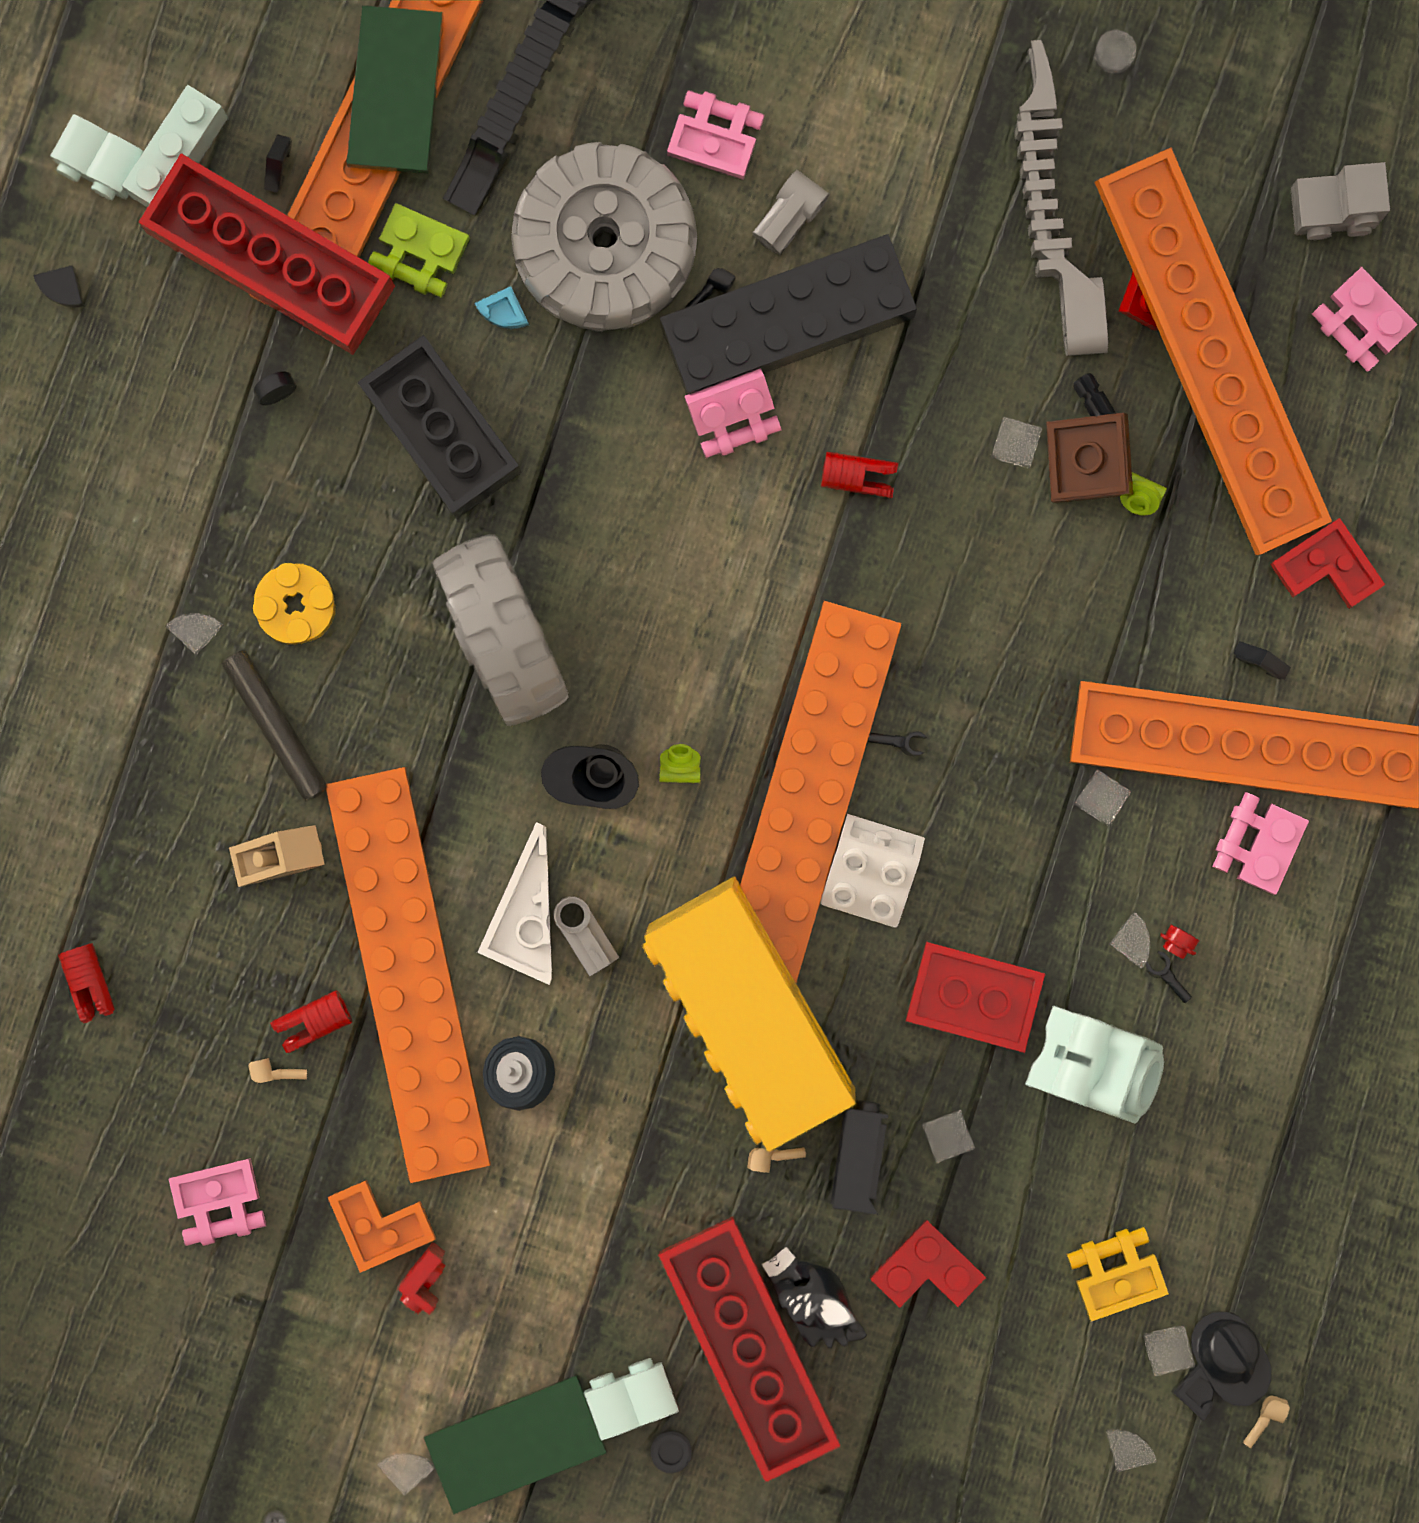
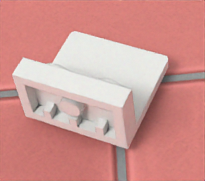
[820,814,925,927]

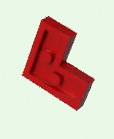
[1270,518,1385,609]
[870,1219,986,1308]

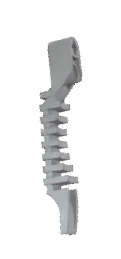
[1015,40,1108,356]

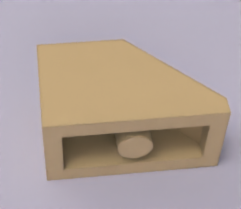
[229,825,325,887]

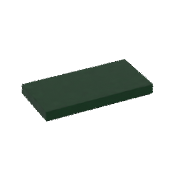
[347,5,444,174]
[424,1375,607,1515]

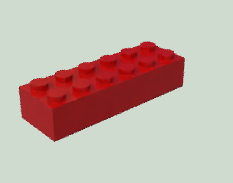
[138,153,395,355]
[658,1216,840,1482]

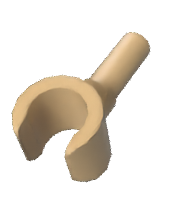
[248,1058,307,1083]
[747,1147,806,1173]
[1243,1396,1290,1448]

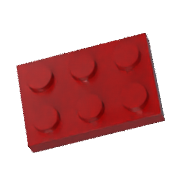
[905,942,1045,1053]

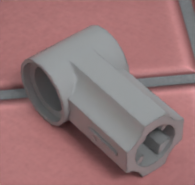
[753,170,830,255]
[554,896,620,976]

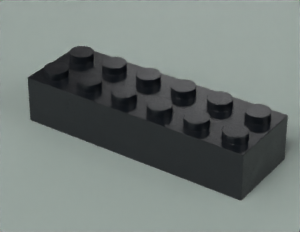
[660,234,917,395]

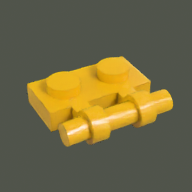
[1067,1227,1169,1321]

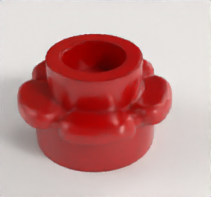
[1160,924,1200,959]

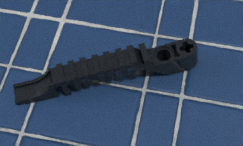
[443,0,592,216]

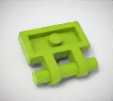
[368,203,470,298]

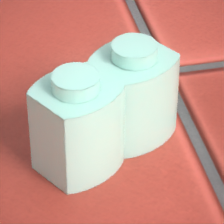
[50,114,144,200]
[584,1358,679,1440]

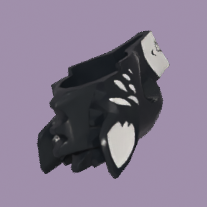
[762,1247,867,1349]

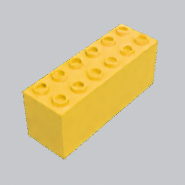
[643,876,855,1152]

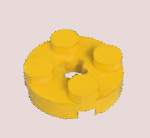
[253,563,335,645]

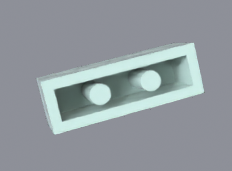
[121,84,228,207]

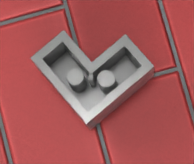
[1291,162,1390,240]

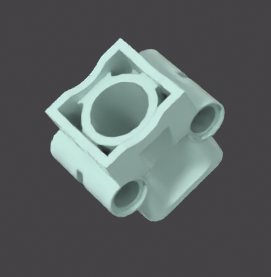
[1026,1006,1164,1123]

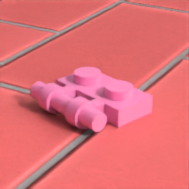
[667,90,765,180]
[1312,267,1418,372]
[685,368,781,458]
[1212,792,1309,895]
[169,1158,266,1246]

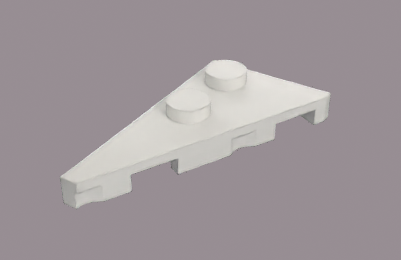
[477,822,552,985]

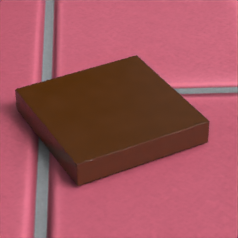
[1046,413,1133,503]

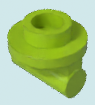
[1120,472,1167,515]
[660,744,701,783]

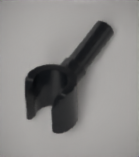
[685,268,736,308]
[868,731,927,756]
[1146,951,1192,1003]

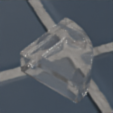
[165,613,224,655]
[1108,912,1151,969]
[1106,1429,1157,1472]
[377,1453,435,1496]

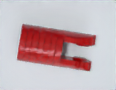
[821,451,899,498]
[58,943,115,1023]
[270,990,352,1053]

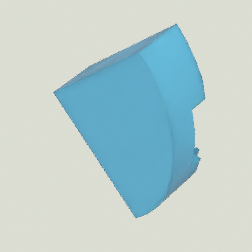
[475,286,529,329]

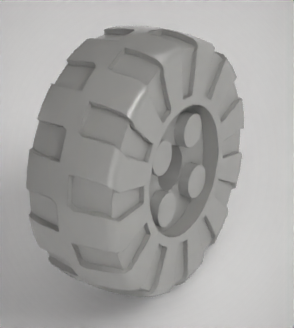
[511,142,697,331]
[432,534,568,726]

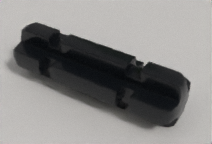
[1073,373,1116,416]

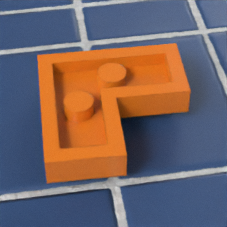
[328,1180,437,1273]

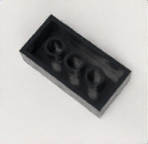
[358,335,522,520]

